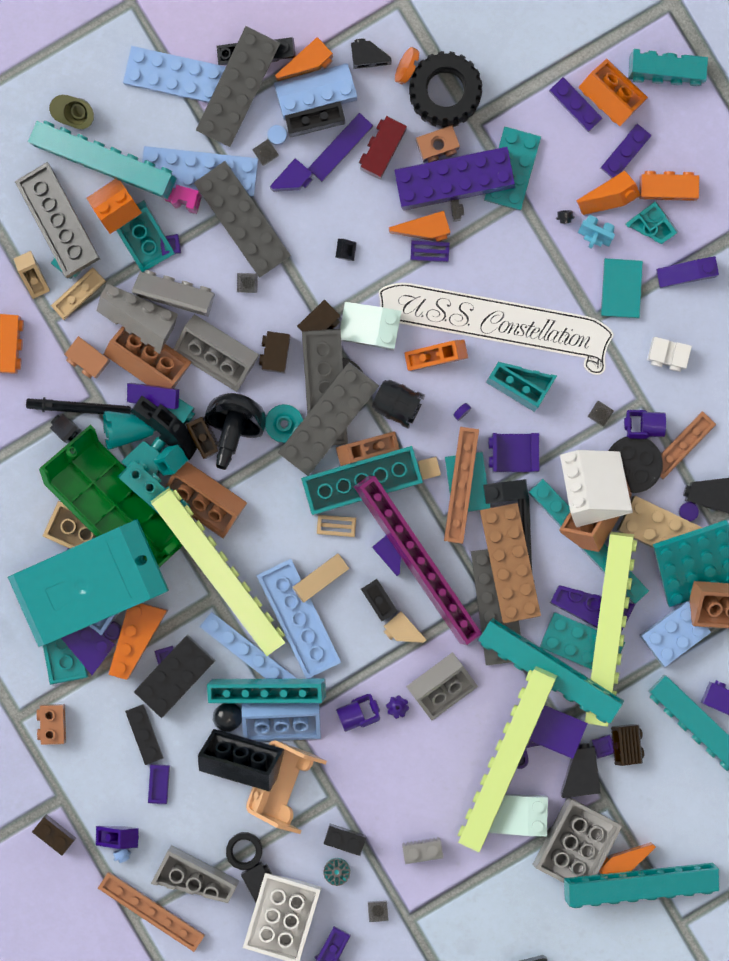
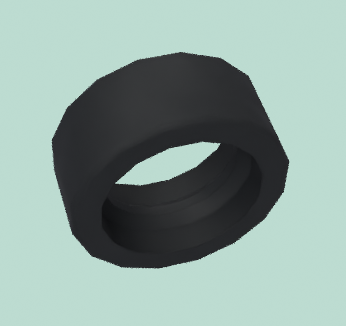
[226,832,262,870]

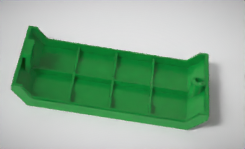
[39,424,183,568]

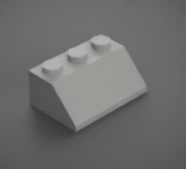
[406,652,478,721]

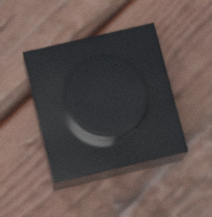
[335,239,357,261]

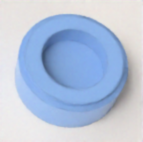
[268,125,287,145]

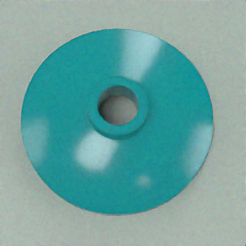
[265,404,303,443]

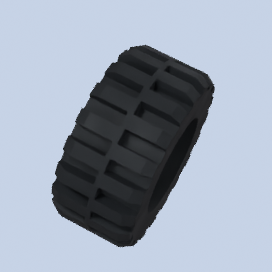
[409,51,483,128]

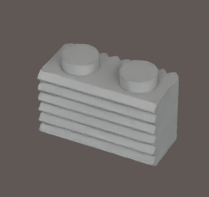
[402,837,443,864]

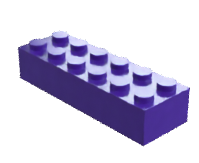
[394,147,516,211]

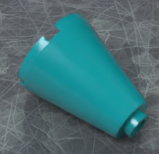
[103,411,156,450]

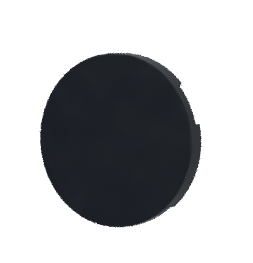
[608,437,663,493]

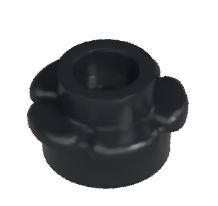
[556,210,575,224]

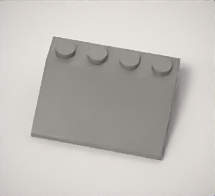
[532,797,622,883]

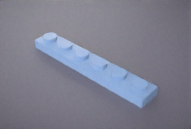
[200,612,297,679]

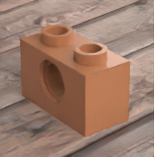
[416,125,460,163]

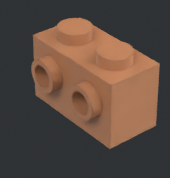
[64,336,110,379]
[37,704,66,745]

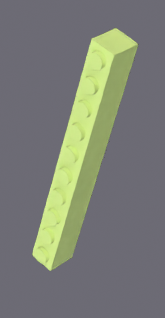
[151,487,285,656]
[585,531,637,727]
[457,666,557,852]

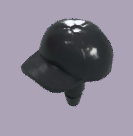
[205,393,266,470]

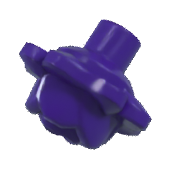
[386,695,409,719]

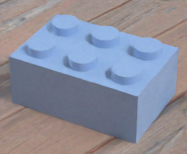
[639,601,711,667]

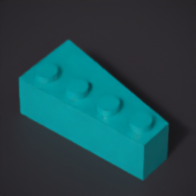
[628,49,708,86]

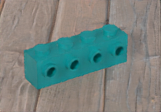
[118,460,190,515]

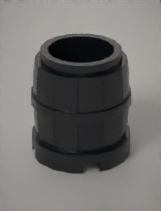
[372,380,425,429]

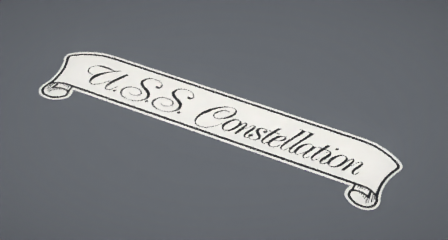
[379,283,613,375]

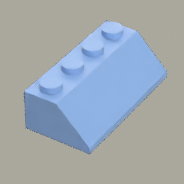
[274,63,357,120]
[242,703,321,742]

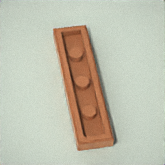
[660,411,716,479]

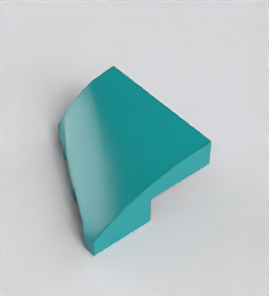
[625,201,678,244]

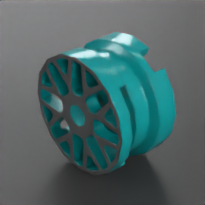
[323,858,351,886]

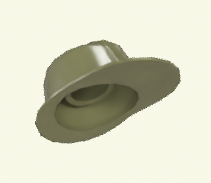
[49,95,94,129]

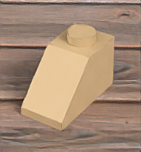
[14,251,50,299]
[383,611,426,643]

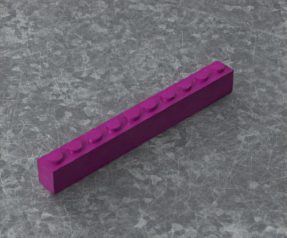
[354,476,482,645]

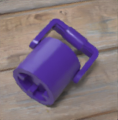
[624,410,666,439]
[336,694,380,732]

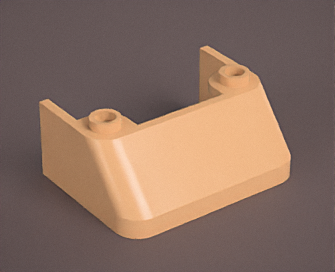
[246,740,327,834]

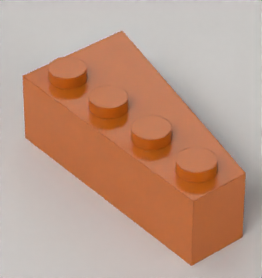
[108,603,168,680]

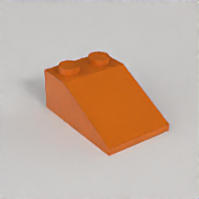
[86,179,142,234]

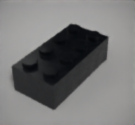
[134,634,216,718]

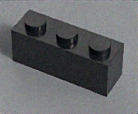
[285,102,345,138]

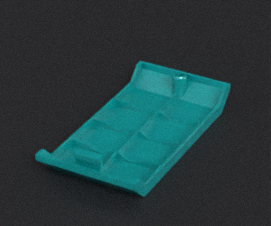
[8,519,169,647]

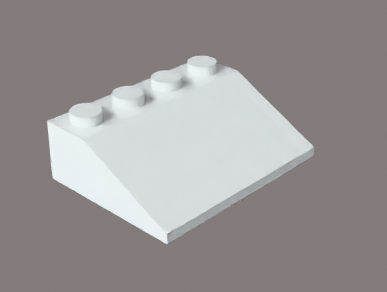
[560,450,633,527]
[243,873,321,961]

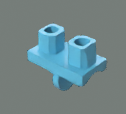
[578,215,615,249]

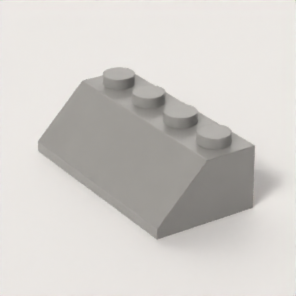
[132,270,215,317]
[174,314,259,392]

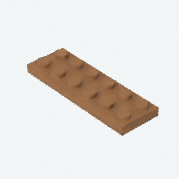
[480,503,541,624]

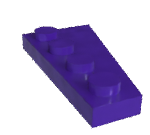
[550,585,636,632]
[61,626,115,675]

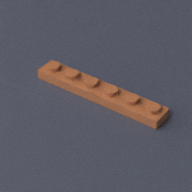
[444,427,479,544]
[98,872,205,952]

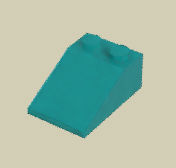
[116,200,175,272]

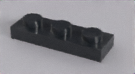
[125,704,164,765]

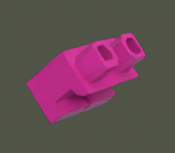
[164,185,202,214]

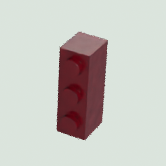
[359,116,407,180]

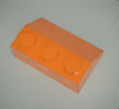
[578,58,648,126]

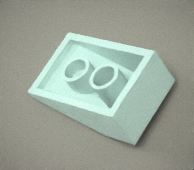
[340,302,402,350]
[489,794,548,836]

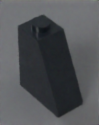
[683,478,729,515]
[560,743,601,798]

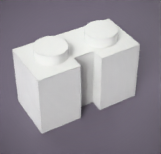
[647,337,692,372]

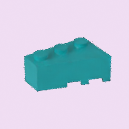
[486,362,557,412]

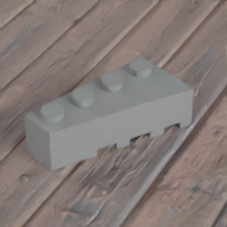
[96,283,178,354]
[151,845,239,903]

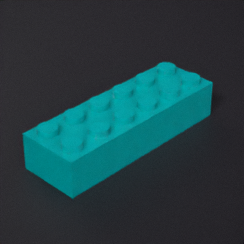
[301,446,423,515]

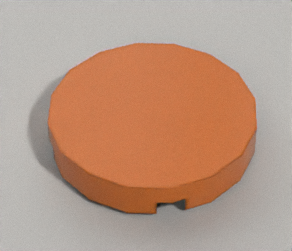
[395,47,420,85]

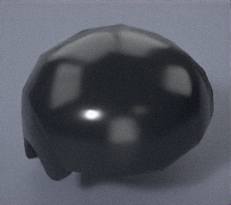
[212,703,242,732]

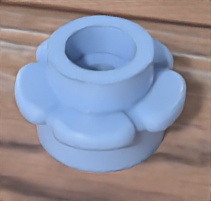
[113,849,131,863]

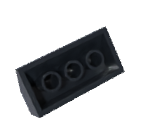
[198,729,284,792]

